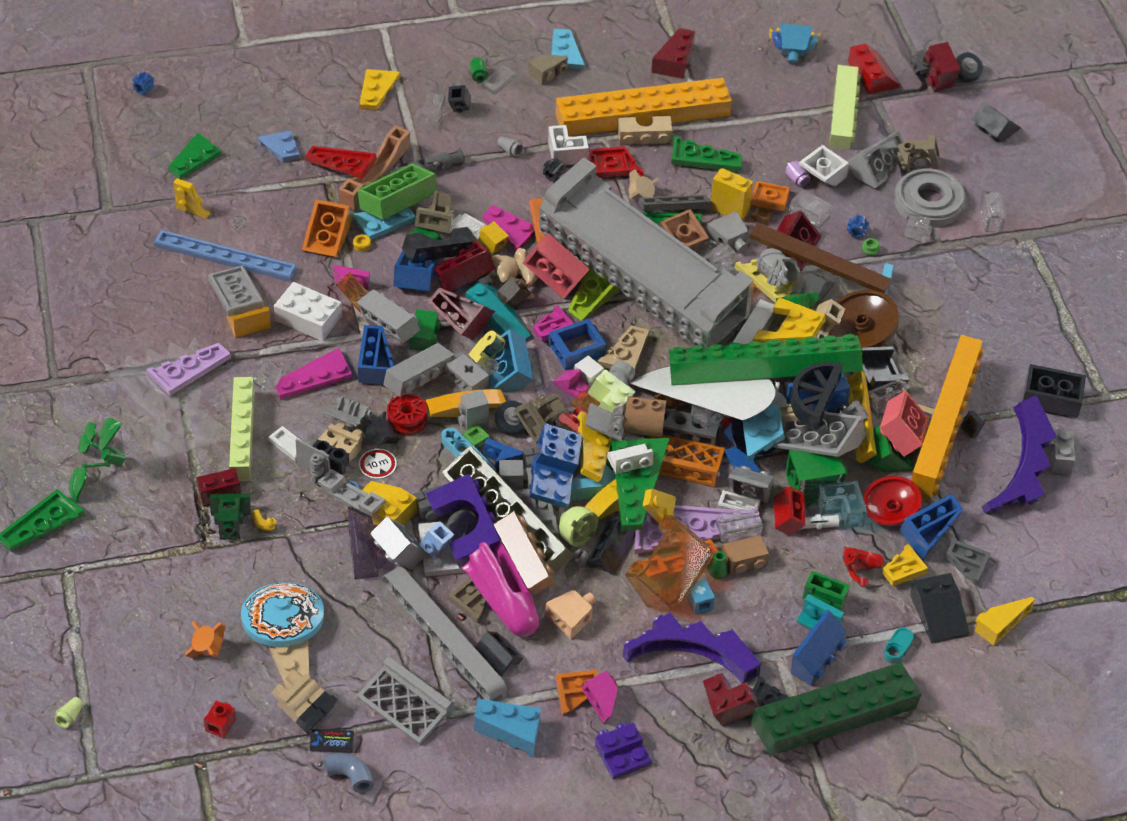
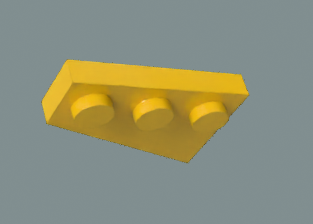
[359,69,400,111]

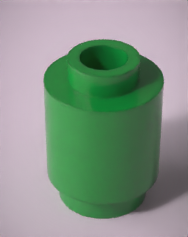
[469,57,489,82]

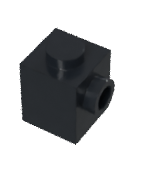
[448,85,471,113]

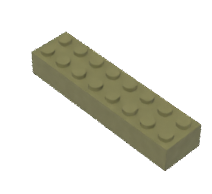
[442,445,573,576]

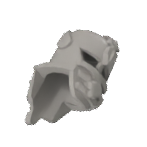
[756,248,800,287]

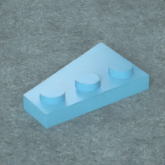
[551,29,584,70]

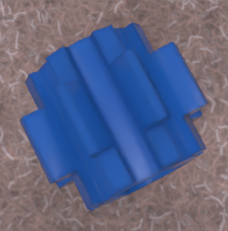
[132,72,155,95]
[847,214,870,238]

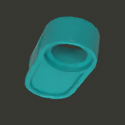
[883,627,914,664]

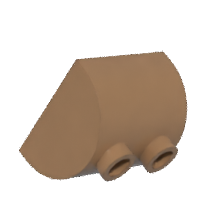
[624,396,666,437]

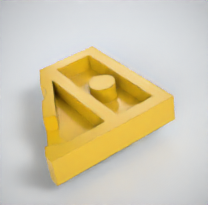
[173,178,210,219]
[643,489,676,529]

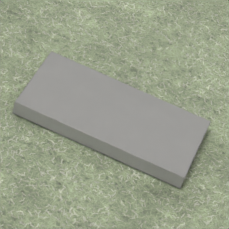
[208,266,265,316]

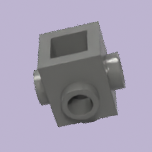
[911,50,931,75]

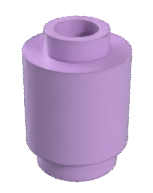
[785,161,811,187]

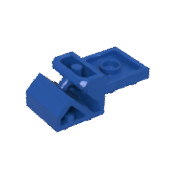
[529,423,582,509]

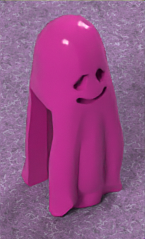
[462,542,539,637]

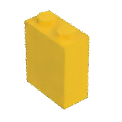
[710,168,753,221]

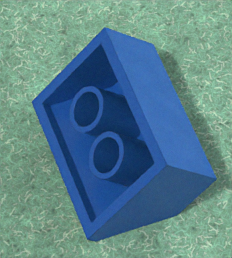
[791,609,847,686]

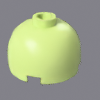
[559,506,598,547]

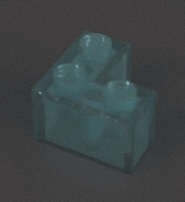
[816,481,867,528]

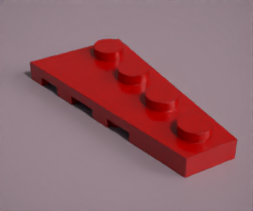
[305,146,377,178]

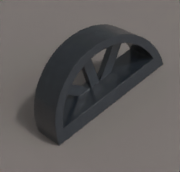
[791,362,843,431]

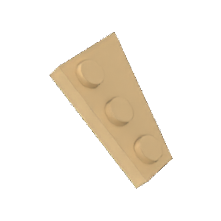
[269,639,309,689]

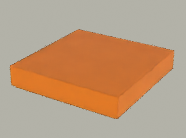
[750,181,791,212]

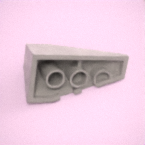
[847,131,904,188]

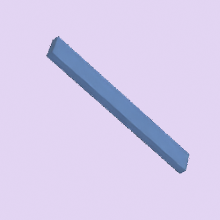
[154,230,297,282]

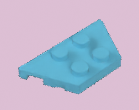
[743,403,785,461]

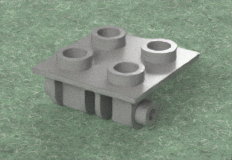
[323,396,373,427]
[585,403,625,441]
[295,439,330,485]

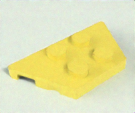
[735,259,798,303]

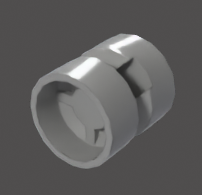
[608,360,636,385]

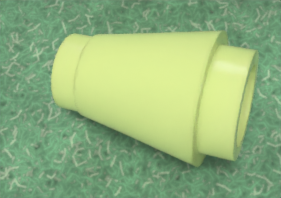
[54,697,83,728]

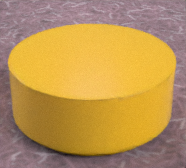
[353,235,371,252]

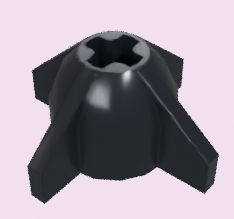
[360,411,401,446]

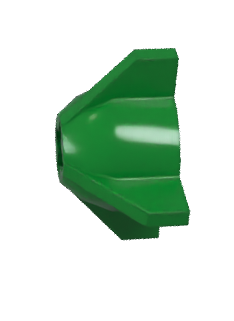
[776,291,819,309]

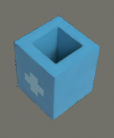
[685,579,715,615]

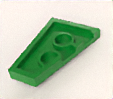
[168,133,221,180]

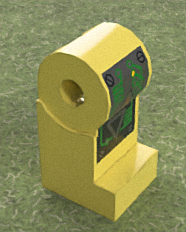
[468,331,505,371]

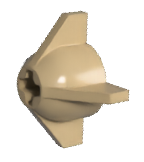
[628,170,659,201]

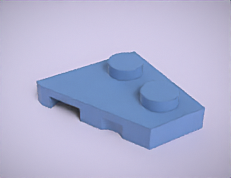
[258,131,300,162]

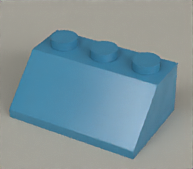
[487,329,533,392]

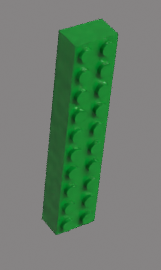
[669,334,863,385]

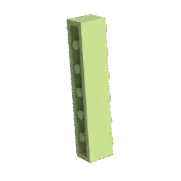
[829,65,861,150]
[229,377,254,481]

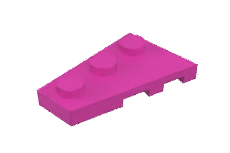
[483,205,535,251]

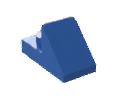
[484,438,523,473]

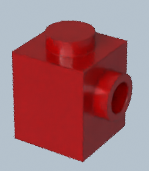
[203,700,236,739]

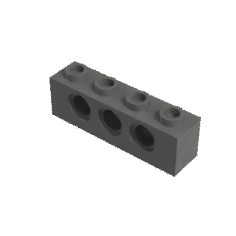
[662,408,720,446]

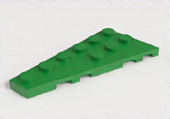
[611,438,669,531]

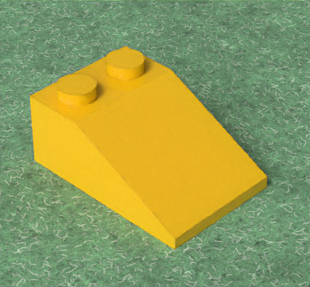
[346,481,417,527]

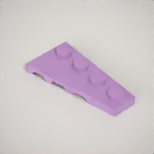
[146,343,231,396]

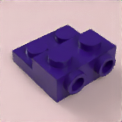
[595,722,652,779]

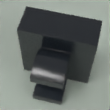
[960,410,987,438]

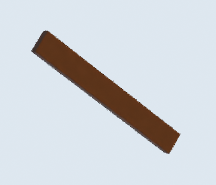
[749,223,891,294]

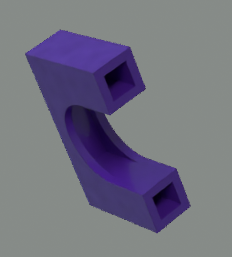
[426,474,502,568]

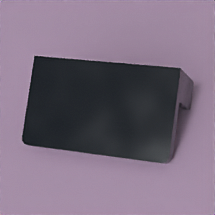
[475,631,524,676]

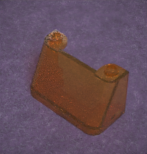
[625,515,713,610]

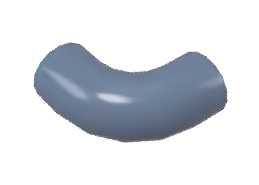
[324,753,374,793]

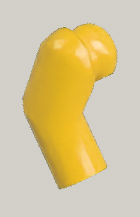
[251,509,277,531]

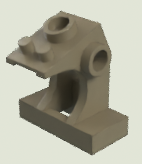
[897,134,940,173]
[415,191,454,233]
[514,393,567,442]

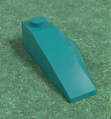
[466,283,531,341]

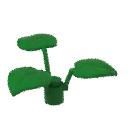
[68,418,125,502]

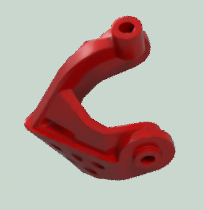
[842,546,884,587]

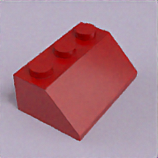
[848,43,900,95]

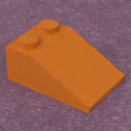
[302,199,354,258]

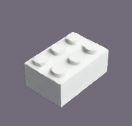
[274,282,342,341]

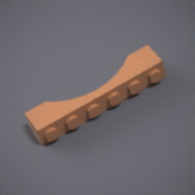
[338,125,410,211]

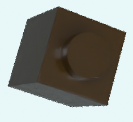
[497,276,531,309]

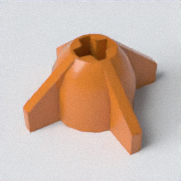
[185,621,226,658]

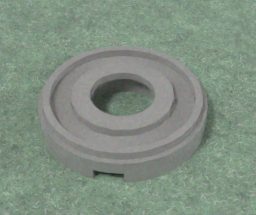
[894,169,966,227]

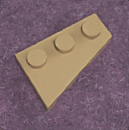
[598,325,649,370]

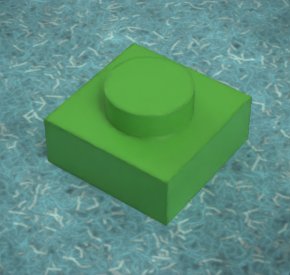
[462,424,490,449]

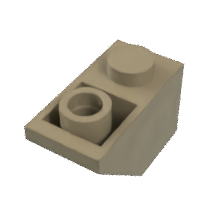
[528,54,568,85]

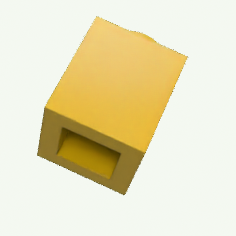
[478,222,509,255]

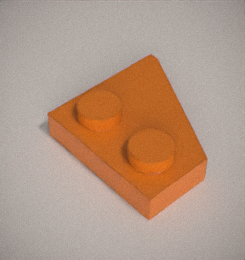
[555,670,598,715]

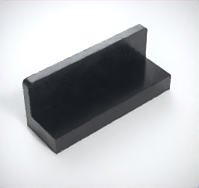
[586,516,636,575]

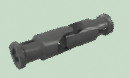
[394,148,465,172]

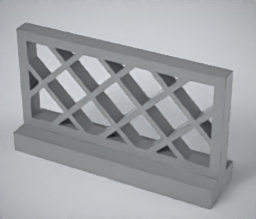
[356,656,454,745]

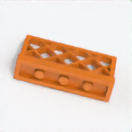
[647,435,725,487]

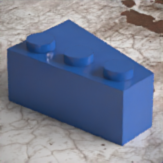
[358,325,394,384]
[900,494,963,561]

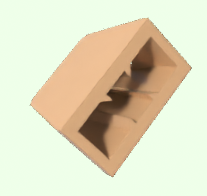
[545,590,596,639]

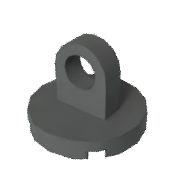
[444,510,479,542]

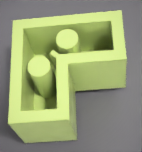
[588,369,635,412]

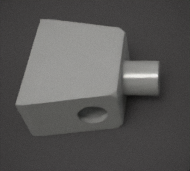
[707,212,748,253]

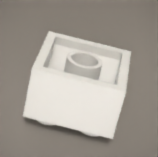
[799,145,849,186]

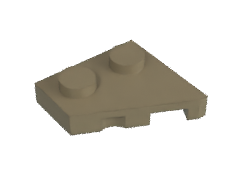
[449,578,486,623]

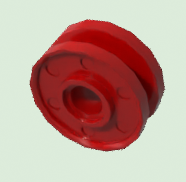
[387,394,428,435]

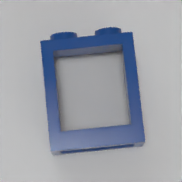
[548,318,607,370]

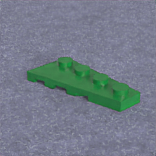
[671,135,742,172]
[0,489,85,552]

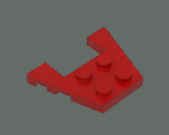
[588,146,648,178]

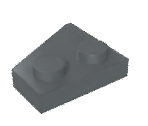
[945,539,991,585]

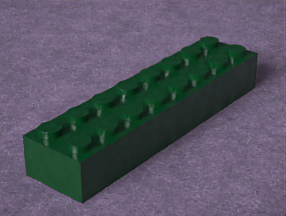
[751,662,922,756]

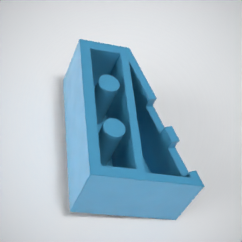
[474,699,541,758]

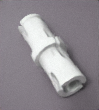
[800,514,839,530]

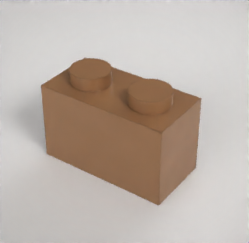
[722,535,769,575]

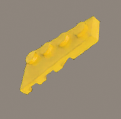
[578,411,612,482]

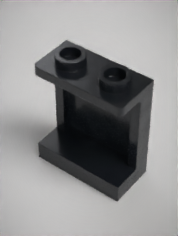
[861,346,909,394]

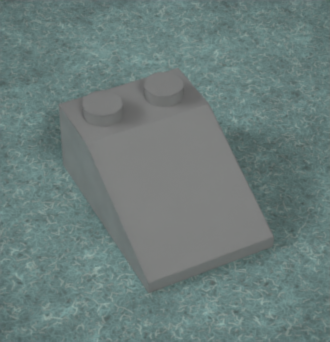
[729,466,774,504]

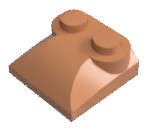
[660,209,709,250]

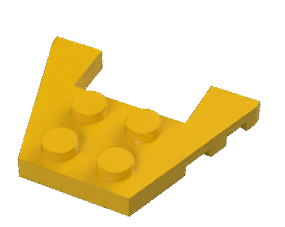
[752,298,826,342]

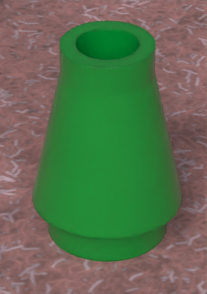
[708,551,728,579]

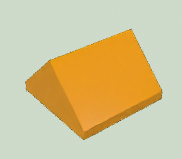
[226,306,271,338]

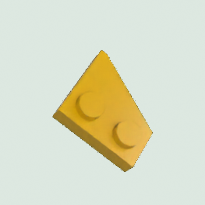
[883,544,928,586]

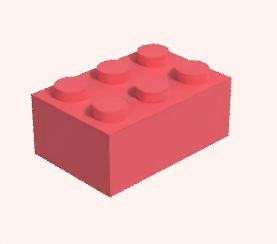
[522,233,589,299]
[880,390,929,456]

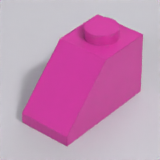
[582,670,618,724]

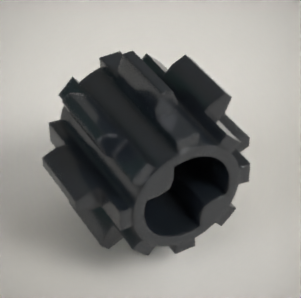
[543,158,565,181]

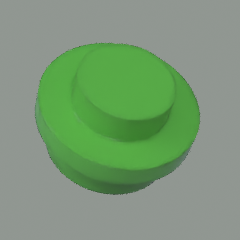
[862,238,880,255]

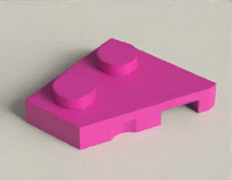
[533,305,574,342]

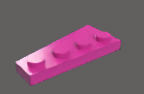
[274,348,352,400]

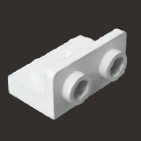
[607,444,654,474]

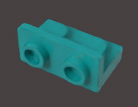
[796,594,844,630]

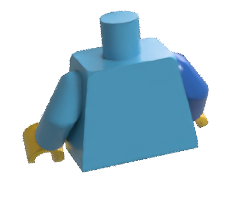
[769,23,821,64]

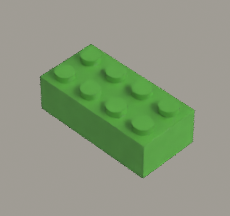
[358,163,438,220]

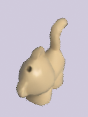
[491,248,538,300]

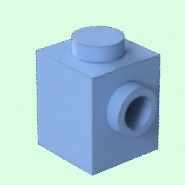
[419,521,454,558]

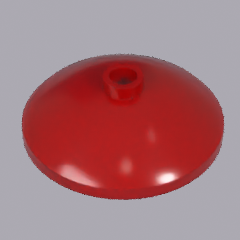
[862,476,922,526]

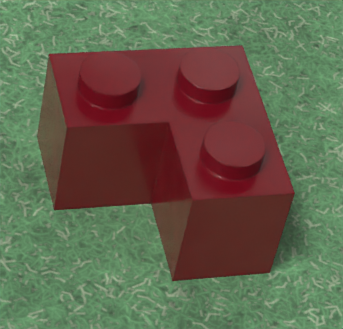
[925,42,961,92]
[703,673,759,726]

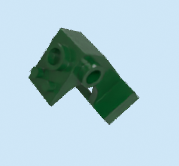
[210,494,251,540]

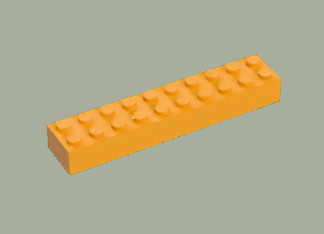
[556,78,732,136]
[911,335,984,503]

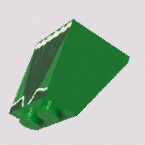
[785,450,847,504]

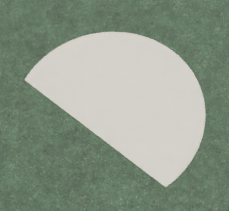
[630,367,775,420]

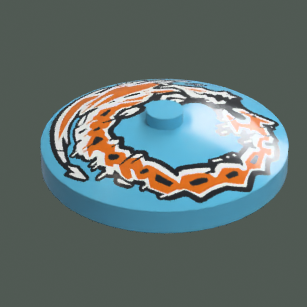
[241,582,324,647]

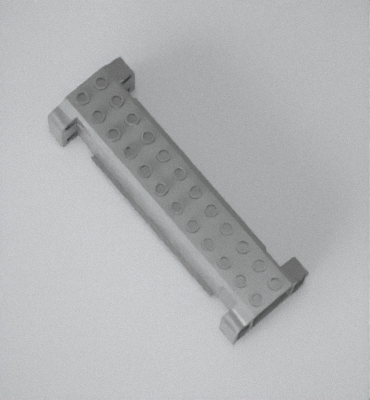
[539,157,754,347]

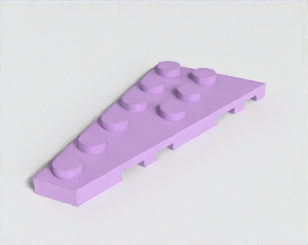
[634,505,756,554]

